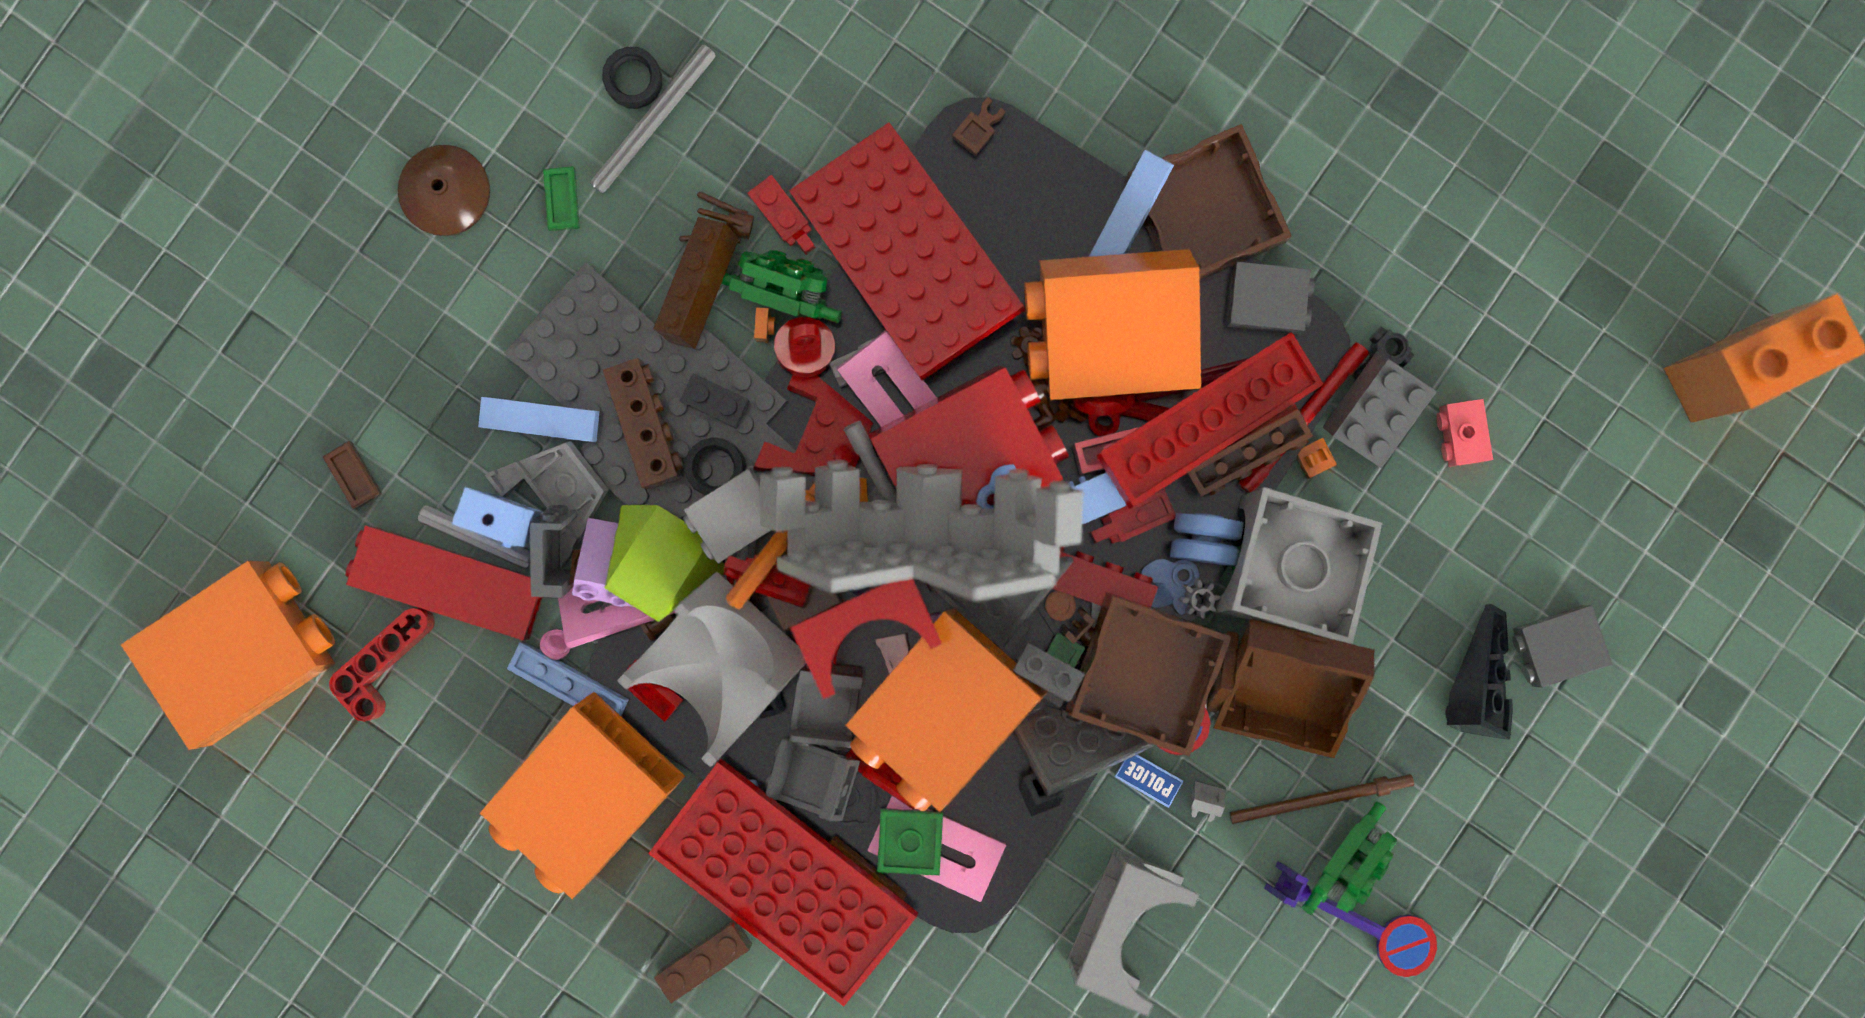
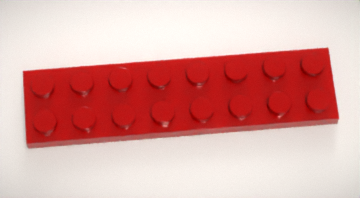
[1096,332,1324,509]

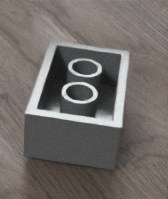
[1323,351,1437,468]

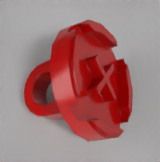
[774,317,835,377]
[1073,393,1135,436]

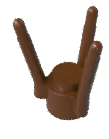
[679,192,754,244]

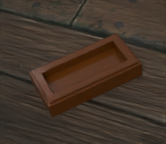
[322,441,382,510]

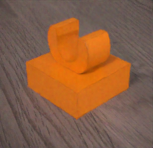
[1296,438,1337,479]

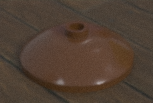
[398,145,490,236]

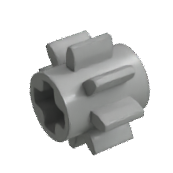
[1179,578,1220,618]

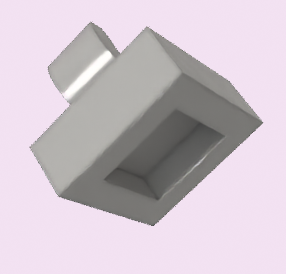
[1191,781,1225,822]

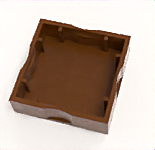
[1124,124,1292,280]
[1065,593,1232,757]
[1213,619,1374,758]

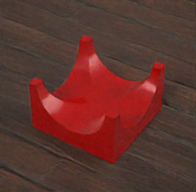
[791,578,942,699]

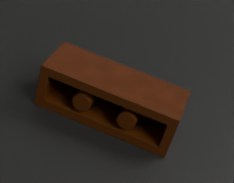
[653,920,752,1003]

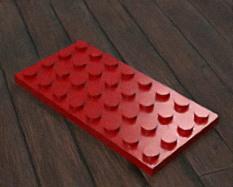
[789,122,1025,381]
[648,759,919,1007]

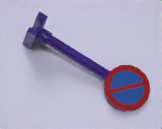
[1264,861,1437,977]

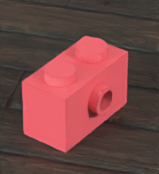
[1436,399,1493,467]

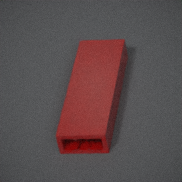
[345,526,543,640]

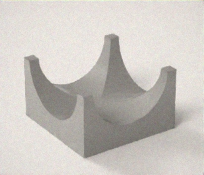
[1211,487,1382,644]
[617,572,806,767]
[1066,847,1199,1016]

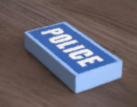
[1114,754,1183,808]

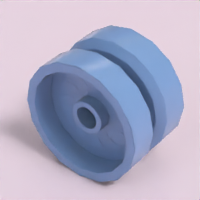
[1170,513,1244,566]

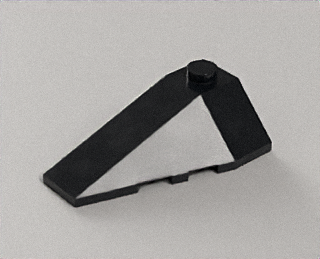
[1445,604,1513,740]

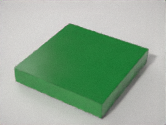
[877,808,943,876]

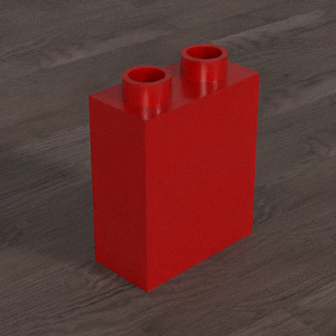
[867,365,1069,506]

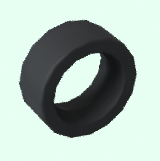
[602,47,663,109]
[684,437,746,496]

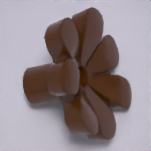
[1010,326,1043,366]
[1055,398,1088,422]

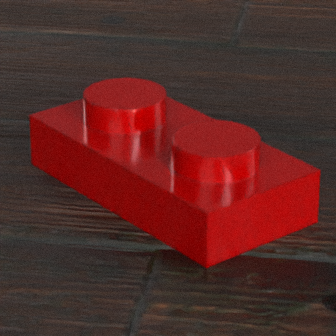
[627,659,683,722]

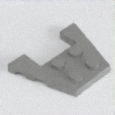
[485,441,609,569]

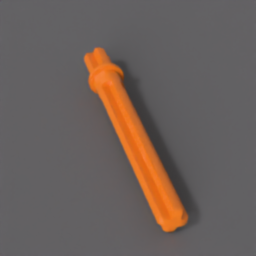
[726,482,815,609]

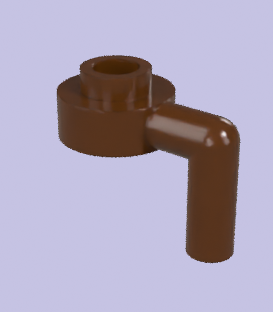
[1029,376,1056,431]

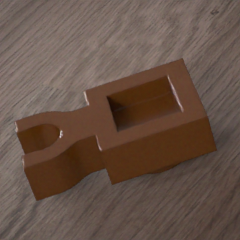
[952,97,1006,156]

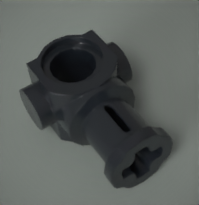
[1352,326,1414,380]

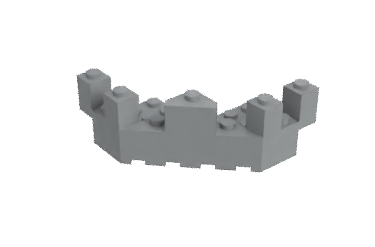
[760,460,1083,601]

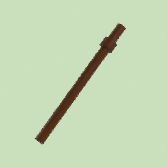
[1229,774,1414,824]

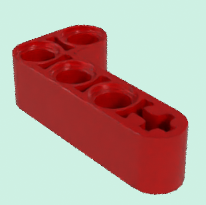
[329,608,435,722]

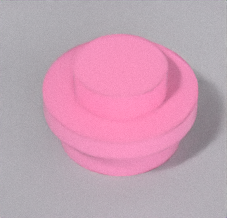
[540,629,570,660]

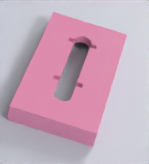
[836,331,937,427]
[558,588,676,648]
[868,796,1006,902]

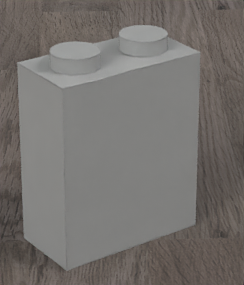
[683,467,771,563]

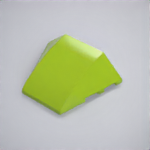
[604,505,724,622]

